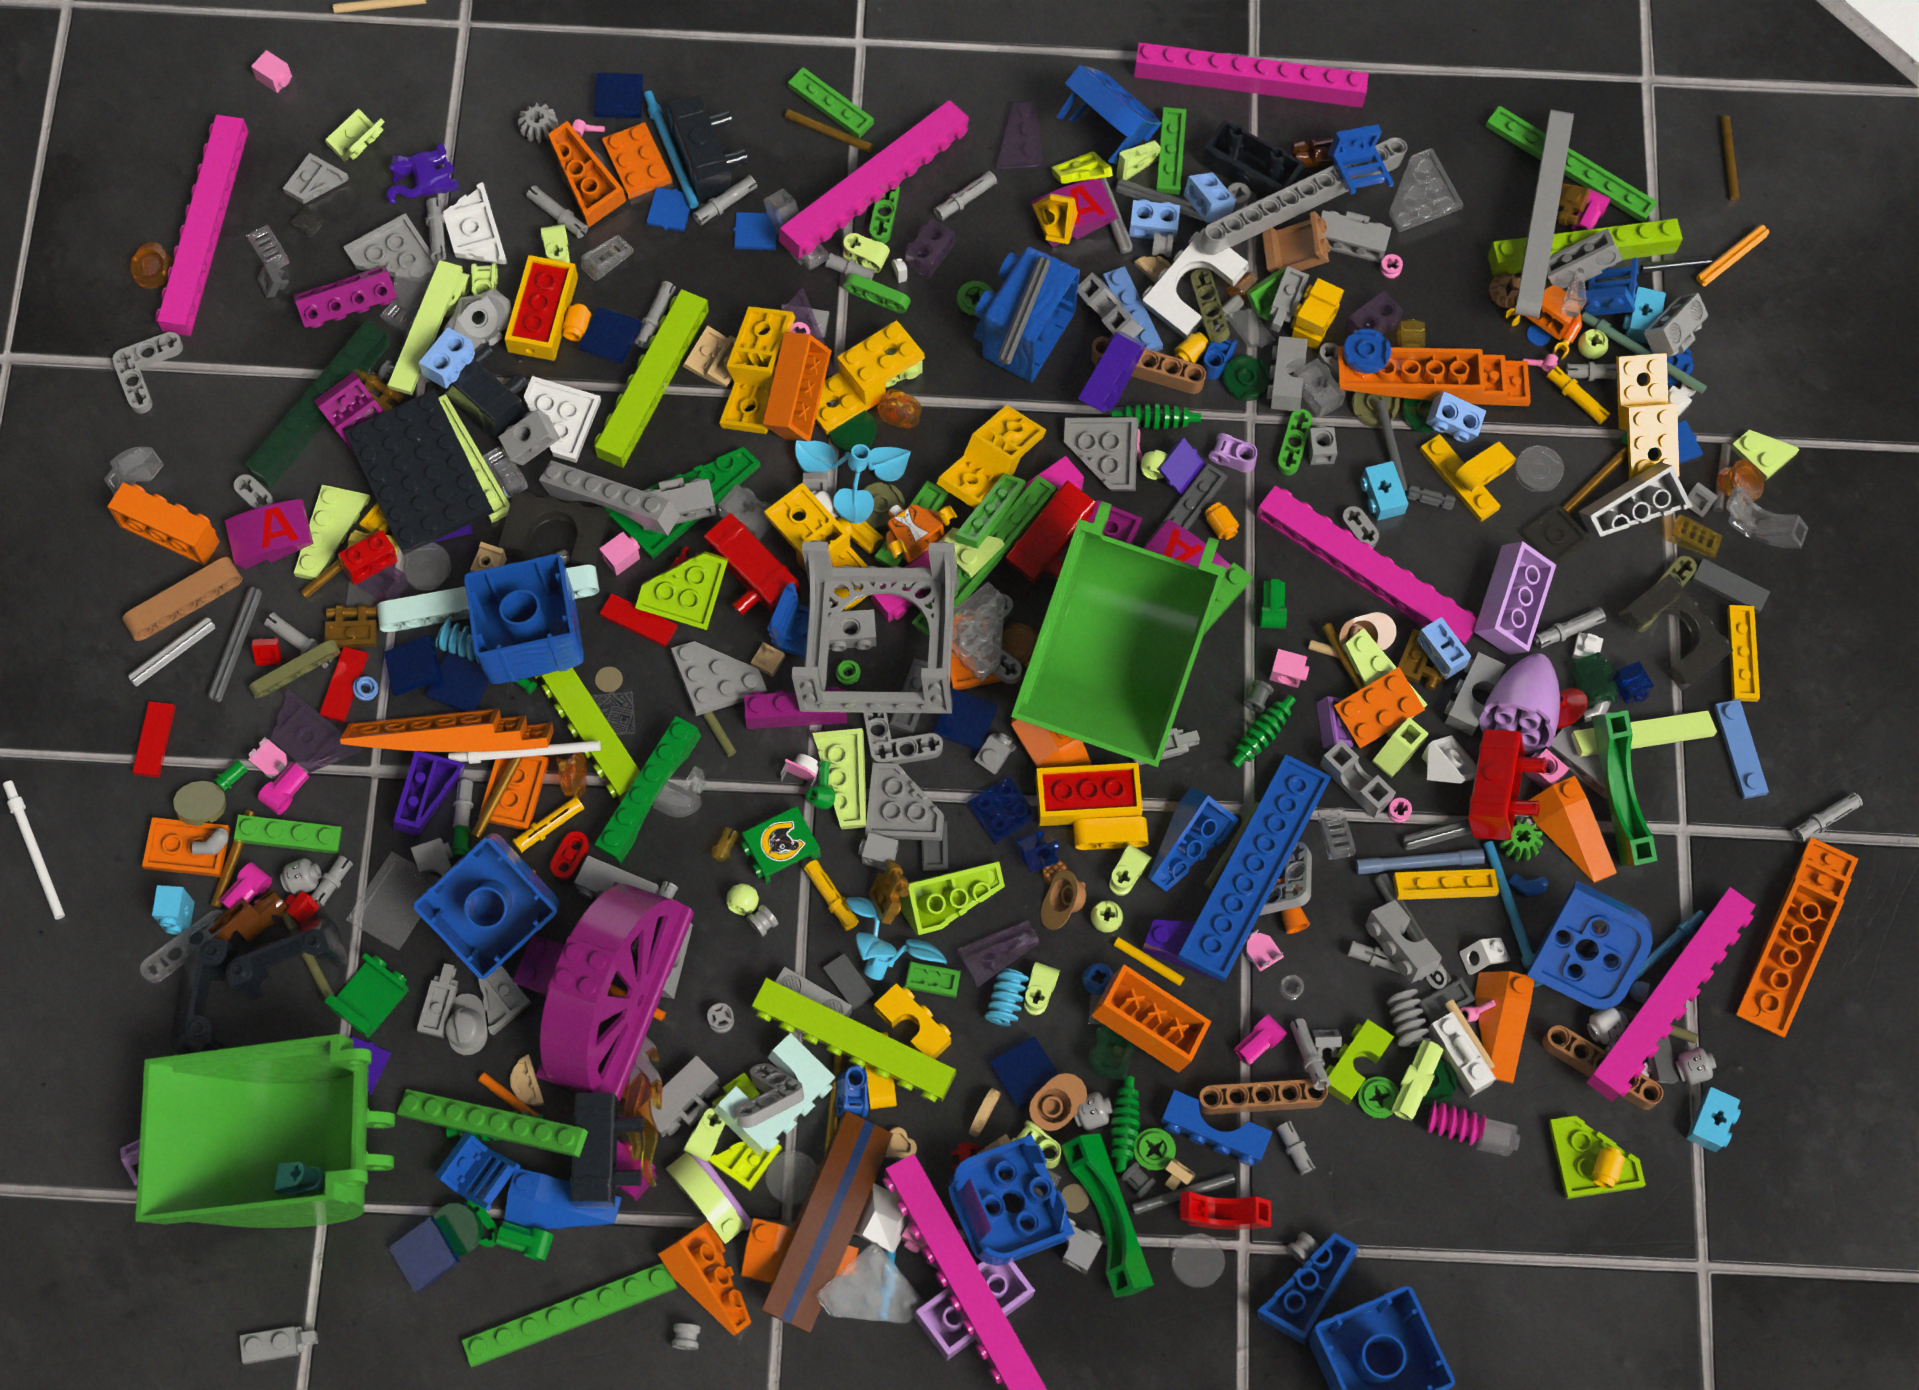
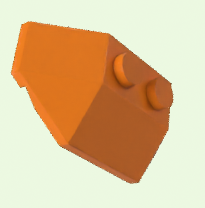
[1011,718,1092,768]

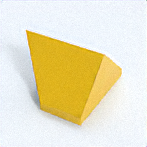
[1033,194,1078,244]

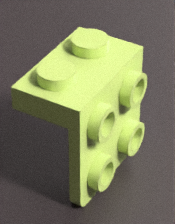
[324,109,384,162]

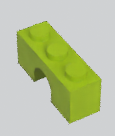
[1325,1019,1394,1105]

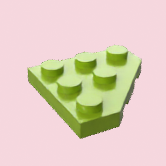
[635,551,728,630]
[1548,1116,1646,1199]

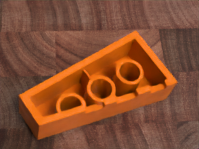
[548,121,626,228]

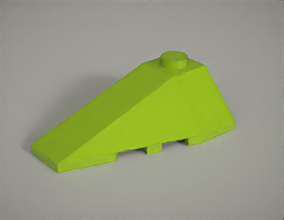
[899,862,1005,935]

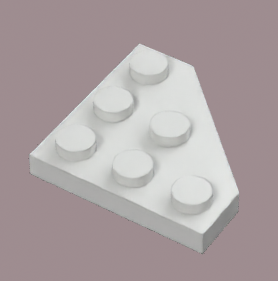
[524,376,601,463]

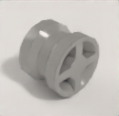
[1228,183,1250,212]
[1152,232,1173,258]
[746,904,778,937]
[707,1003,734,1034]
[1287,1231,1320,1265]
[671,1323,701,1350]

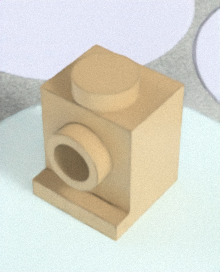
[470,542,507,572]

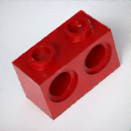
[338,530,398,586]

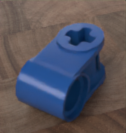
[1202,332,1238,380]
[835,1066,869,1118]

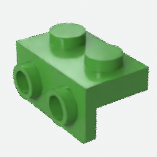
[1246,267,1304,320]

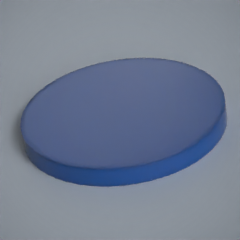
[1527,324,1551,346]

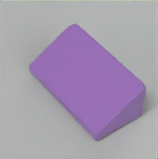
[1317,696,1354,749]

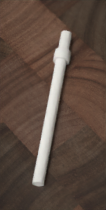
[448,741,601,764]
[3,781,65,920]

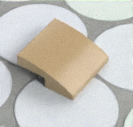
[683,325,736,387]

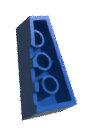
[1257,1233,1358,1346]

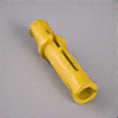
[1547,366,1611,425]
[512,796,584,853]
[803,860,859,931]

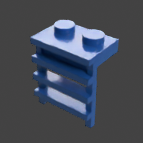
[1327,124,1394,195]
[1578,258,1639,316]
[767,582,809,659]
[434,1132,521,1211]

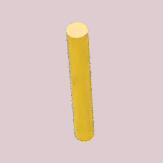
[1113,937,1185,986]

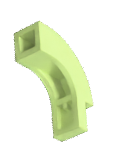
[666,1152,745,1244]

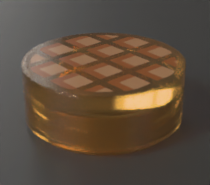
[1042,859,1068,885]

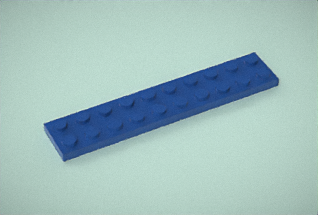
[1177,755,1331,982]

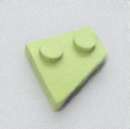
[1116,141,1161,180]
[1731,430,1800,481]
[940,528,1005,578]

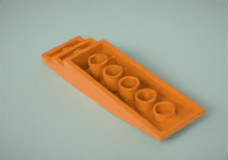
[1337,347,1531,406]
[340,708,554,752]
[1736,837,1858,1038]

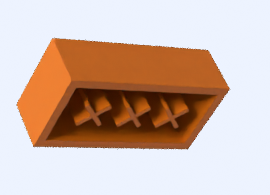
[763,332,832,441]
[1091,964,1211,1073]

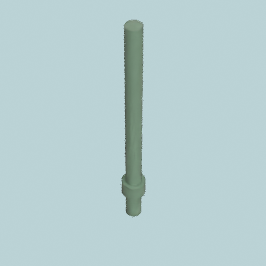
[1581,311,1707,394]

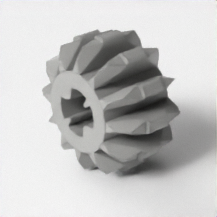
[518,102,558,144]

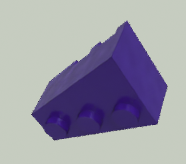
[1078,331,1147,413]
[393,751,465,836]
[1142,920,1215,979]

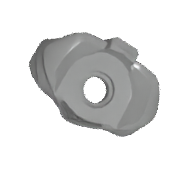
[443,289,512,350]

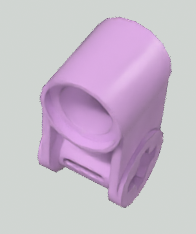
[1209,433,1257,473]

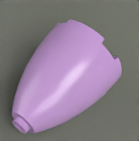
[1479,653,1560,754]

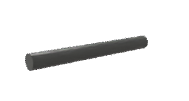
[1376,399,1408,493]
[1131,1172,1235,1214]

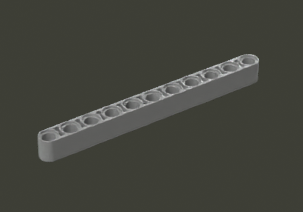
[1514,109,1574,318]
[1200,137,1407,255]

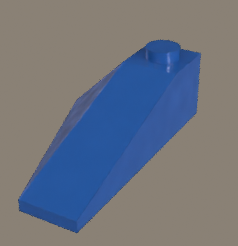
[1148,786,1239,892]
[504,1168,622,1230]

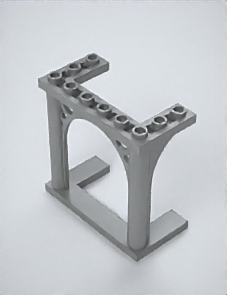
[792,540,959,714]

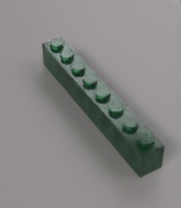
[245,320,390,489]

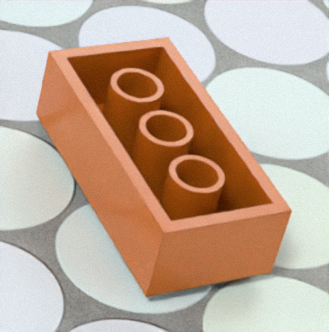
[107,482,220,566]

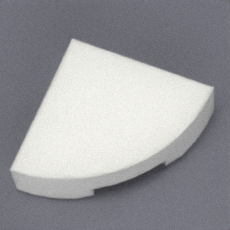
[891,258,907,283]

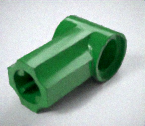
[1260,579,1287,629]
[496,1221,554,1262]

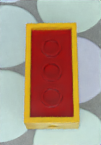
[505,255,578,361]
[1035,763,1143,826]

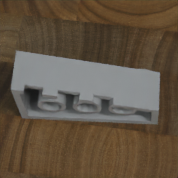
[1578,462,1692,537]

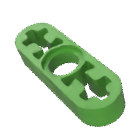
[869,186,899,244]
[843,273,911,313]
[1277,409,1312,475]

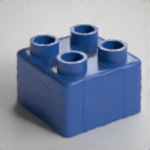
[974,247,1080,383]
[464,554,584,684]
[413,833,560,979]
[1309,1286,1455,1390]

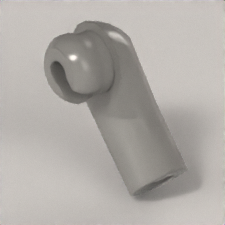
[1581,691,1611,723]
[192,828,228,854]

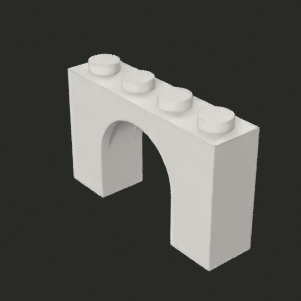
[1143,228,1249,339]

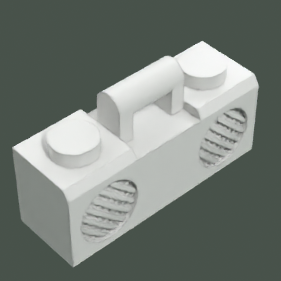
[1428,1012,1496,1098]

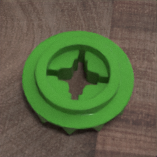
[957,281,993,316]
[1358,1077,1399,1119]
[1133,1128,1176,1171]

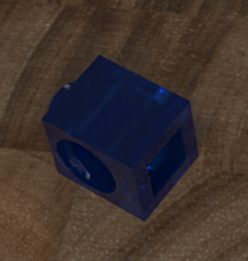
[1612,661,1654,704]
[1017,830,1060,873]

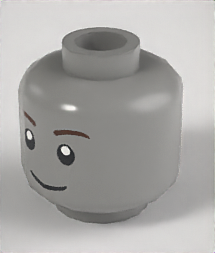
[280,858,322,896]
[1675,1047,1717,1085]
[1074,1092,1113,1130]

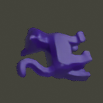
[386,143,459,204]

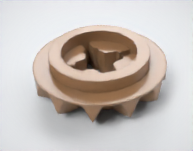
[1489,272,1520,308]

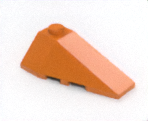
[1528,776,1617,883]
[1474,971,1535,1084]
[741,1218,859,1283]
[658,1221,751,1336]

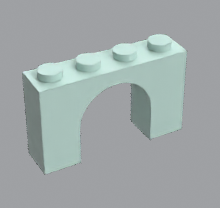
[714,1033,835,1156]

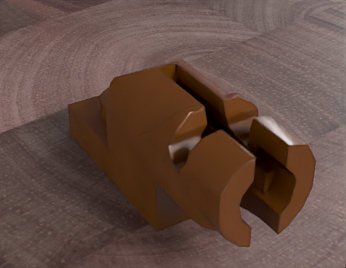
[1291,138,1334,173]
[202,889,289,942]

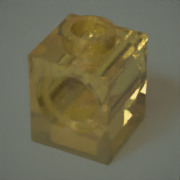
[1397,319,1425,348]

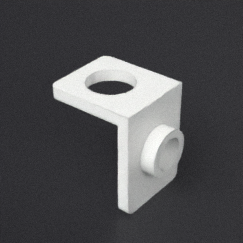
[1460,938,1510,975]

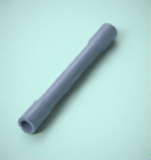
[1355,848,1485,874]

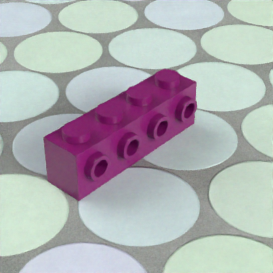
[293,265,397,328]
[744,687,847,729]

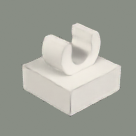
[1572,632,1603,664]

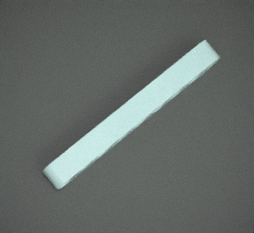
[377,565,599,632]

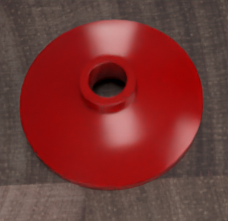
[1545,688,1588,729]

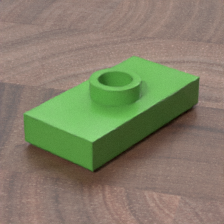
[905,961,961,998]

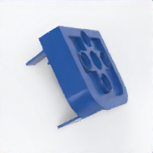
[1056,65,1162,164]
[1527,880,1652,1009]
[948,1135,1075,1266]

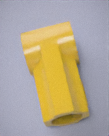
[837,517,884,555]

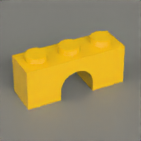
[874,983,951,1059]

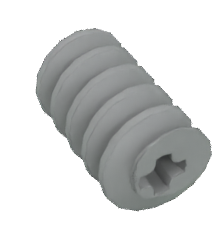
[1387,989,1431,1047]

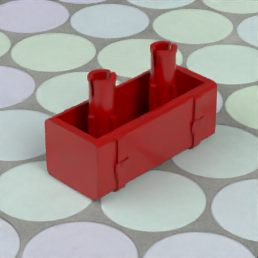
[1005,480,1105,585]
[704,513,801,616]
[1468,729,1547,840]

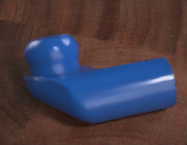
[1508,873,1548,896]

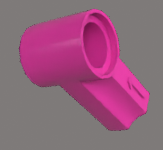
[1572,189,1611,231]
[258,762,309,815]
[219,862,272,909]
[1234,1014,1287,1066]

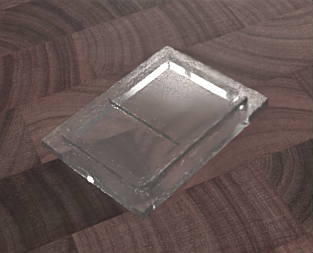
[346,851,440,951]

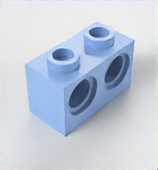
[1184,172,1236,223]
[1129,200,1180,242]
[419,327,475,388]
[1426,391,1486,443]
[1416,617,1471,679]

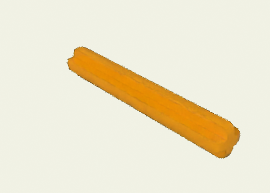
[1696,225,1769,286]

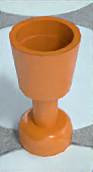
[1275,878,1310,934]

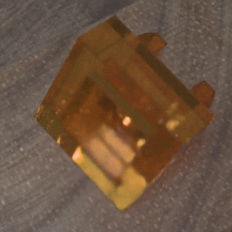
[1226,271,1258,302]

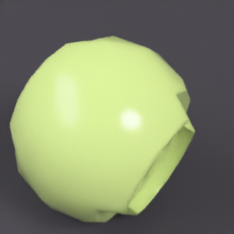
[1578,329,1608,359]
[1140,450,1167,480]
[726,883,759,916]
[1091,900,1123,933]

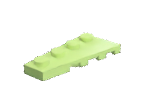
[294,485,371,580]
[1343,628,1427,737]
[812,728,867,829]

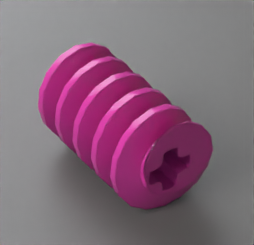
[1427,1100,1486,1146]

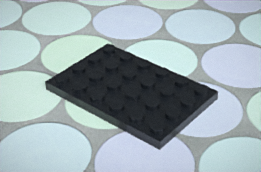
[344,390,494,555]

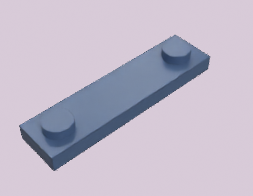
[1714,699,1769,799]

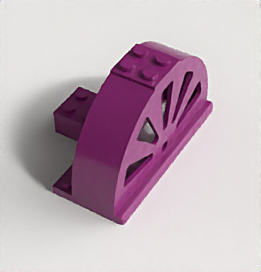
[513,881,694,1102]

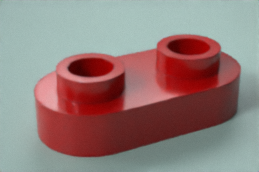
[550,831,589,881]

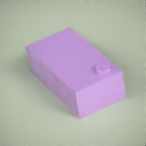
[1474,541,1556,655]
[914,1262,1035,1361]

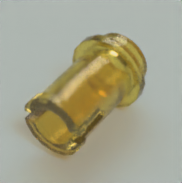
[711,827,739,862]

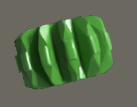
[1500,818,1543,862]

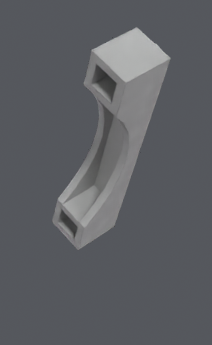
[539,460,680,536]

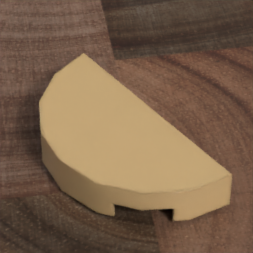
[1134,256,1172,283]
[510,1054,545,1106]
[969,1088,1001,1138]

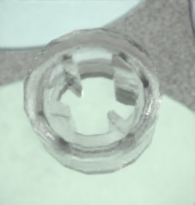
[1279,975,1304,1000]

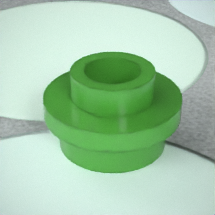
[836,660,861,685]

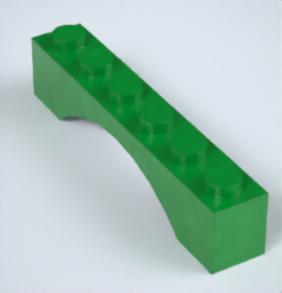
[1591,710,1658,866]
[594,716,701,864]
[1061,1133,1154,1298]

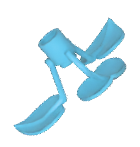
[795,440,911,524]
[846,897,947,980]

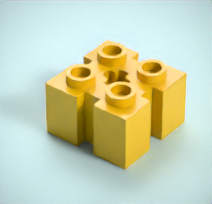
[1290,278,1344,350]

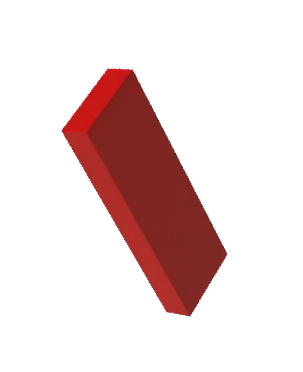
[599,593,678,648]
[319,647,369,724]
[132,701,176,778]

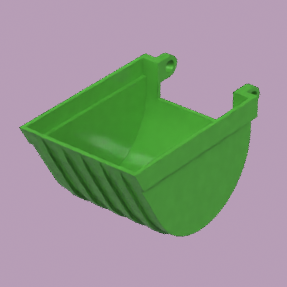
[1011,501,1226,767]
[135,1034,395,1228]

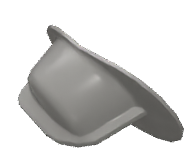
[445,993,488,1055]

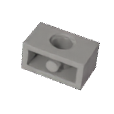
[499,410,560,466]
[828,609,876,651]

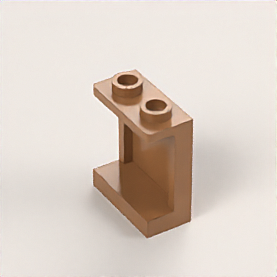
[1262,211,1330,274]

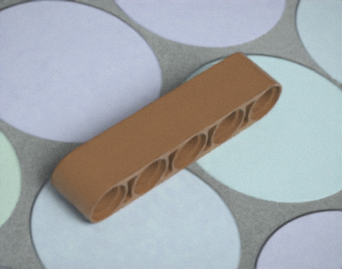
[1091,337,1206,394]
[122,557,243,641]
[1542,1025,1663,1110]
[1197,1079,1328,1115]

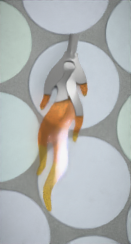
[621,1036,663,1187]

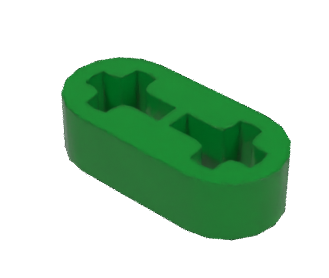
[465,1201,499,1248]

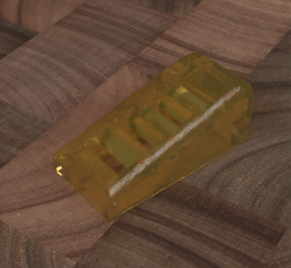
[1668,514,1723,558]

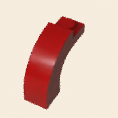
[1179,1191,1271,1230]

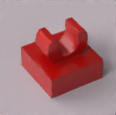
[252,637,282,666]
[284,891,320,925]
[951,1143,981,1170]

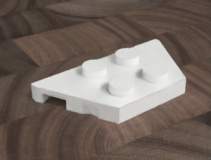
[443,182,507,264]

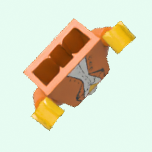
[1505,285,1582,360]
[886,505,957,564]

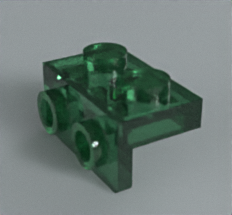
[1571,652,1619,708]
[1089,1023,1135,1080]

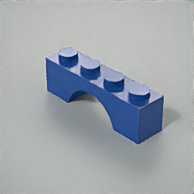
[1160,1090,1272,1166]

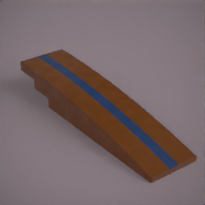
[760,1111,893,1334]

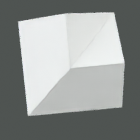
[1421,735,1477,784]
[853,1183,910,1254]

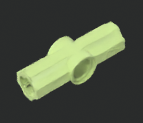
[1391,1040,1444,1121]

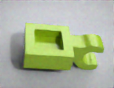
[712,1072,760,1108]

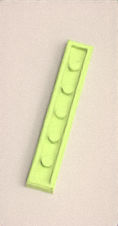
[388,260,463,395]
[438,394,514,523]
[1571,711,1717,757]

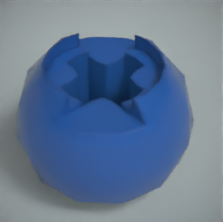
[1082,963,1114,995]

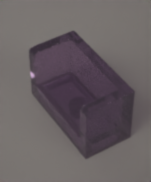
[350,565,408,602]

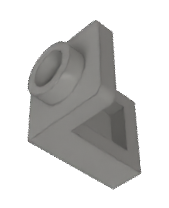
[975,733,1016,774]

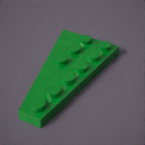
[602,447,761,560]

